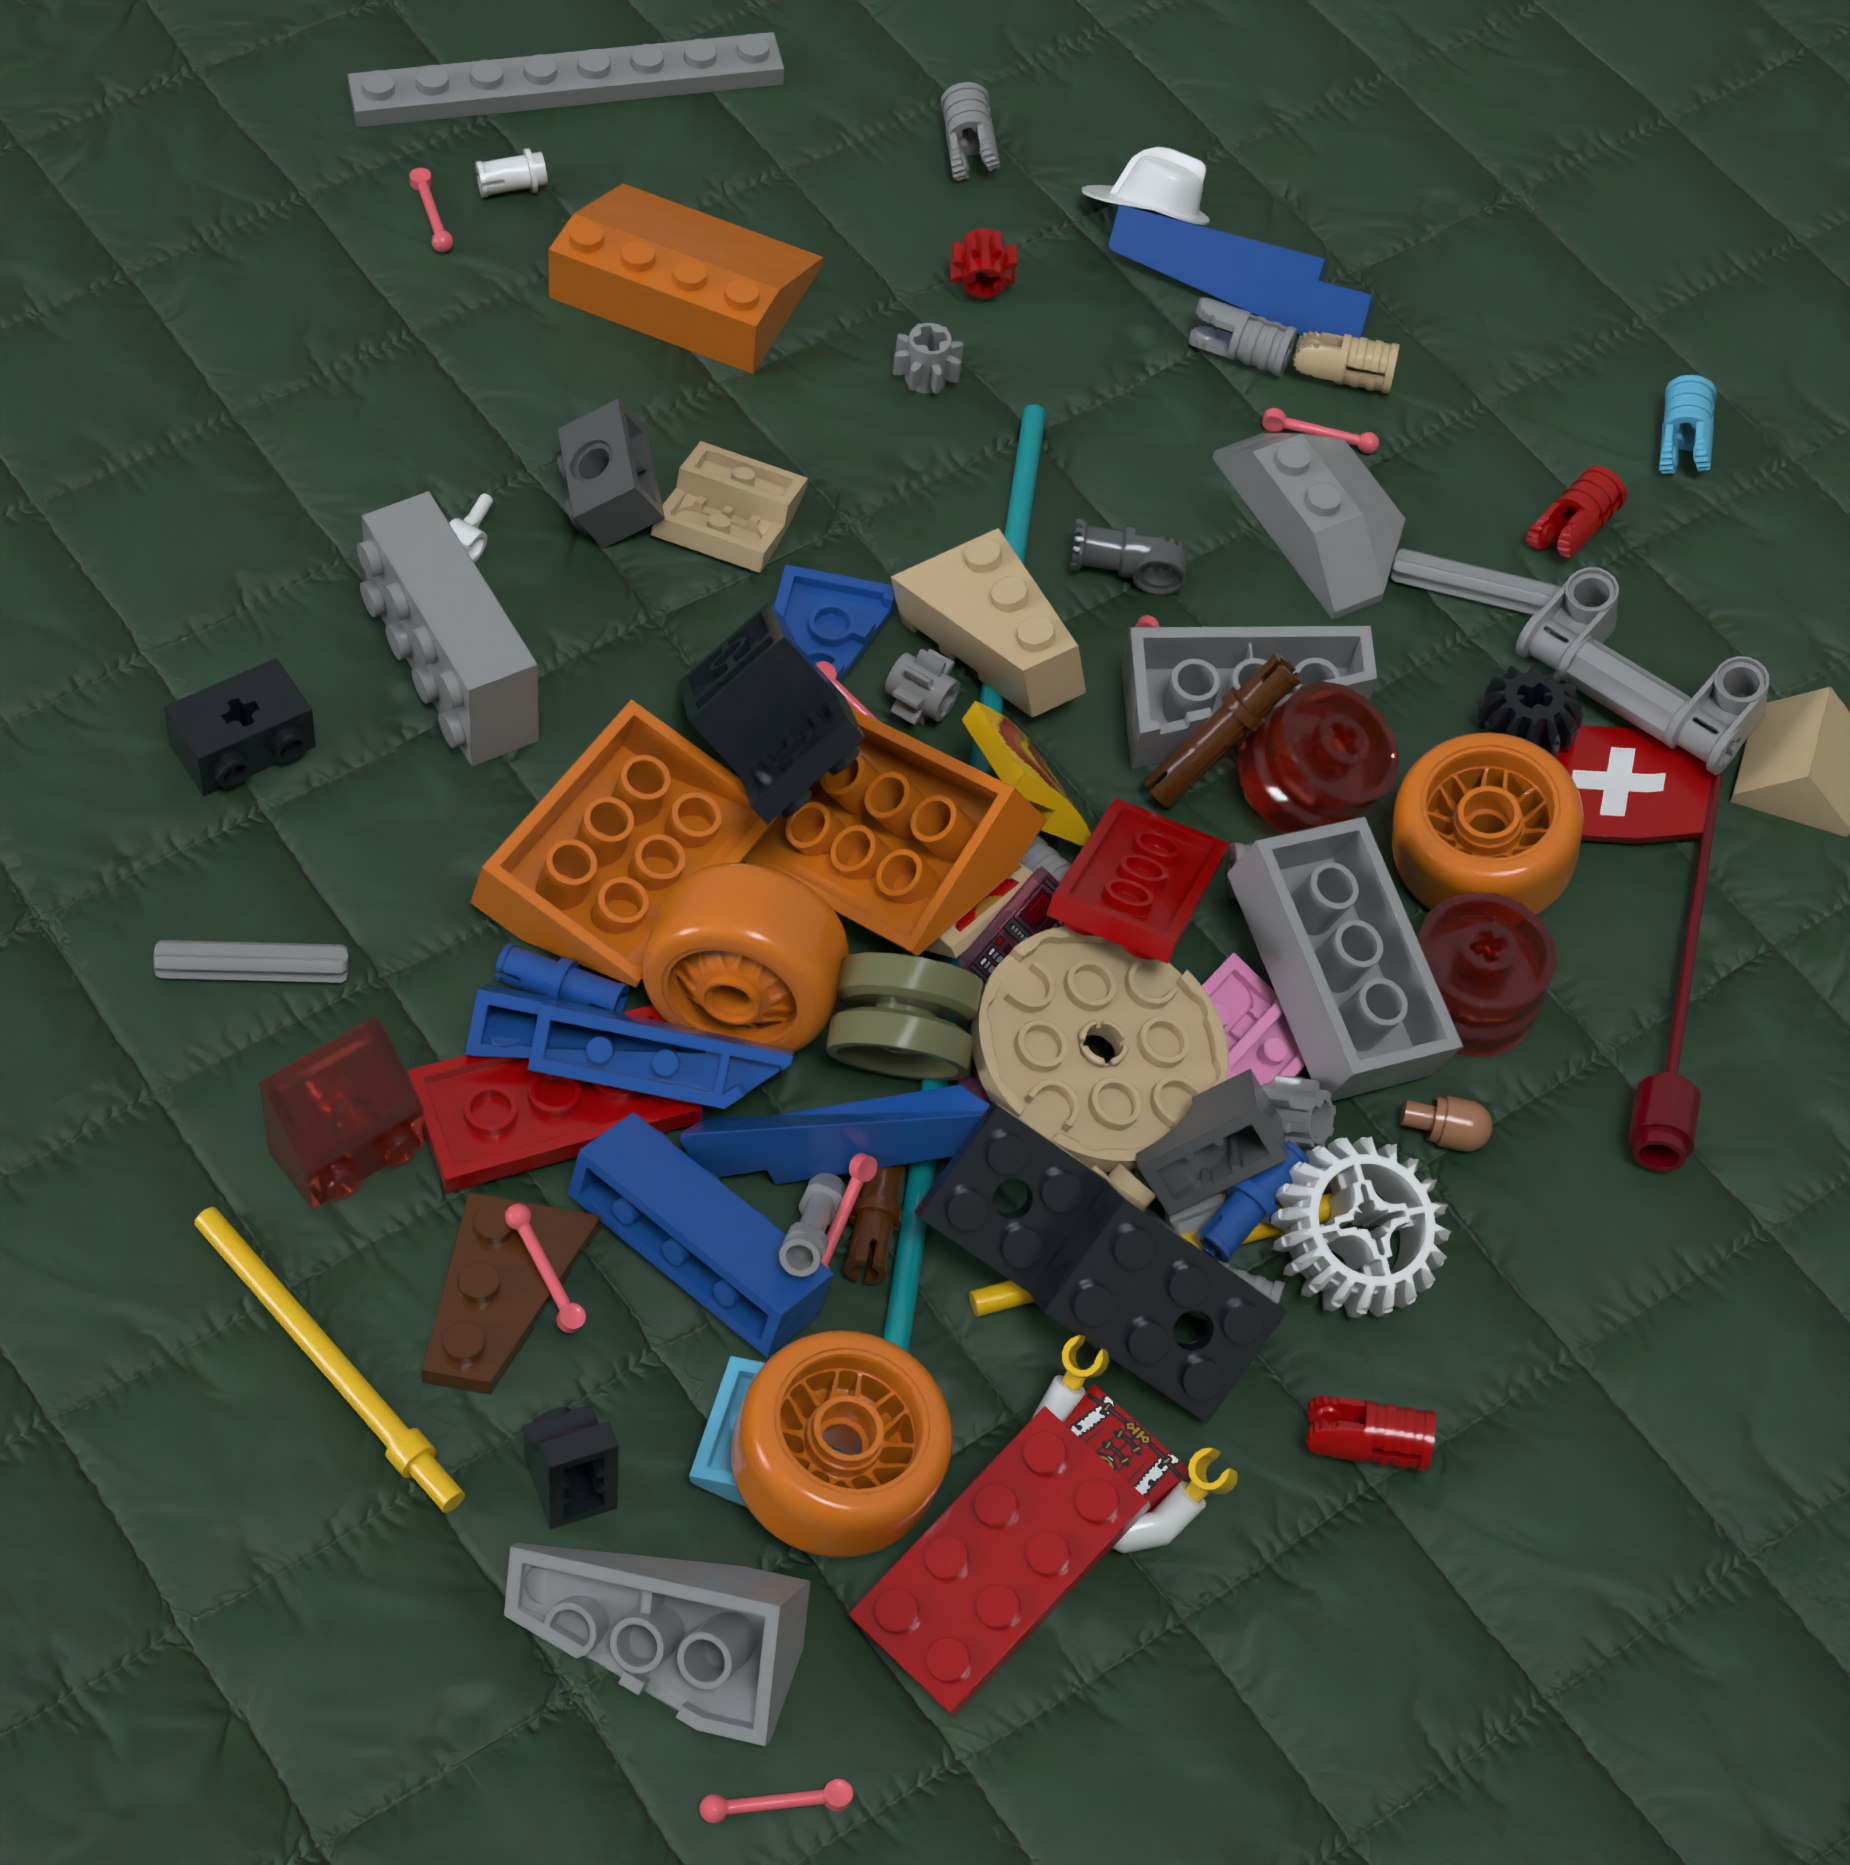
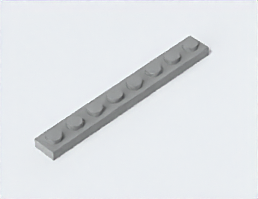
[348,32,784,128]

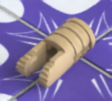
[1293,331,1400,394]

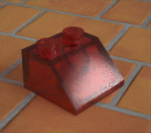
[259,1016,426,1209]

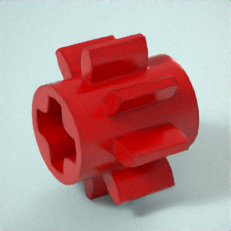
[950,228,1018,298]

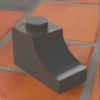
[1136,1068,1289,1217]

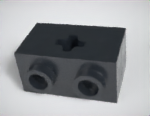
[163,658,316,797]

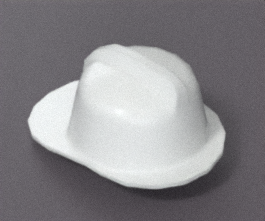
[1082,146,1210,225]

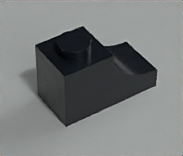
[523,1405,619,1530]

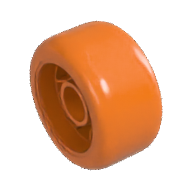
[1392,732,1584,928]
[642,863,849,1052]
[731,1330,953,1558]

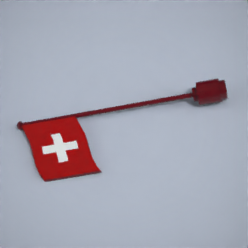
[1555,725,1723,1172]

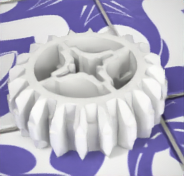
[1269,1137,1452,1318]

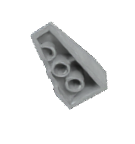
[504,1543,811,1746]

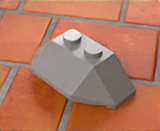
[1212,433,1406,620]

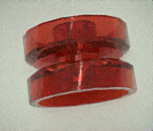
[1238,681,1400,834]
[1417,892,1558,1057]

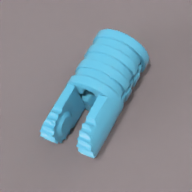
[1659,375,1717,474]

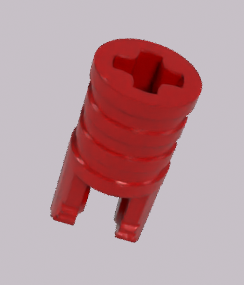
[1526,465,1627,559]
[1306,1395,1436,1473]

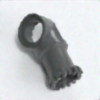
[1070,519,1188,595]

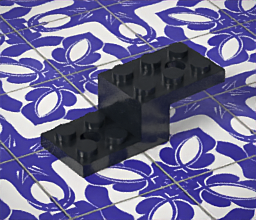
[678,601,865,825]
[914,1100,1287,1423]

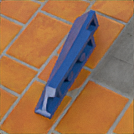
[1109,205,1376,338]
[465,984,794,1109]
[680,1085,990,1185]

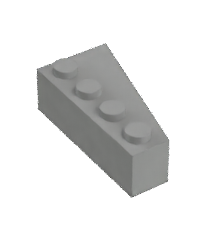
[1121,626,1377,770]

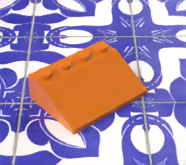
[548,183,824,374]
[470,699,780,988]
[742,707,1047,956]

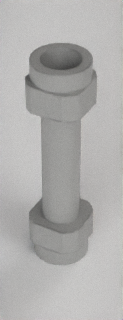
[779,1173,846,1277]

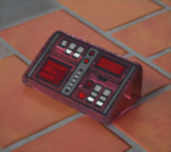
[957,866,1064,985]

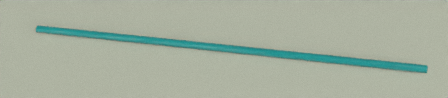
[883,405,1046,1353]

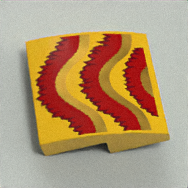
[961,701,1091,846]

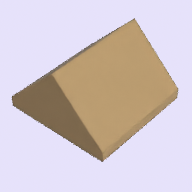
[1730,686,1850,838]

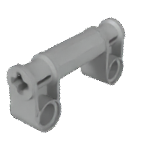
[1515,567,1769,775]

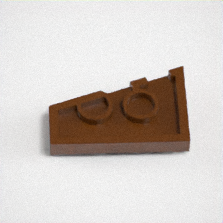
[422,1192,601,1395]

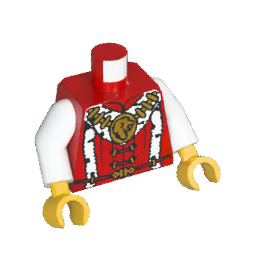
[1032,1335,1238,1554]

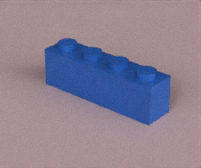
[568,1112,834,1358]

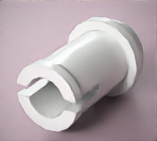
[475,148,548,198]

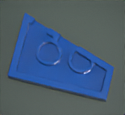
[774,564,897,683]

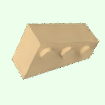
[890,528,1087,718]

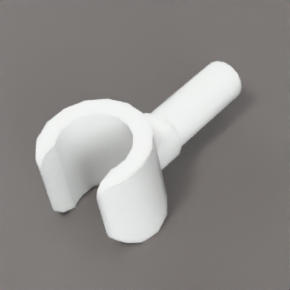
[450,493,493,562]

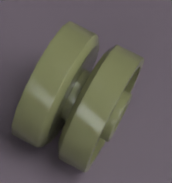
[826,952,984,1081]

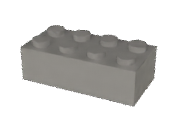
[357,491,539,767]
[1227,817,1463,1102]

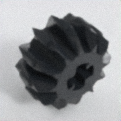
[1478,663,1583,757]

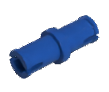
[494,943,630,1013]
[1194,1140,1309,1263]

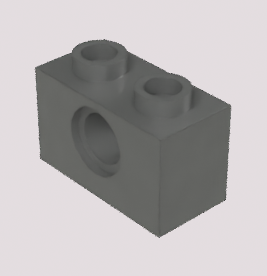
[557,399,665,548]

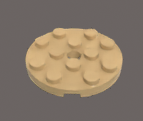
[971,926,1229,1172]

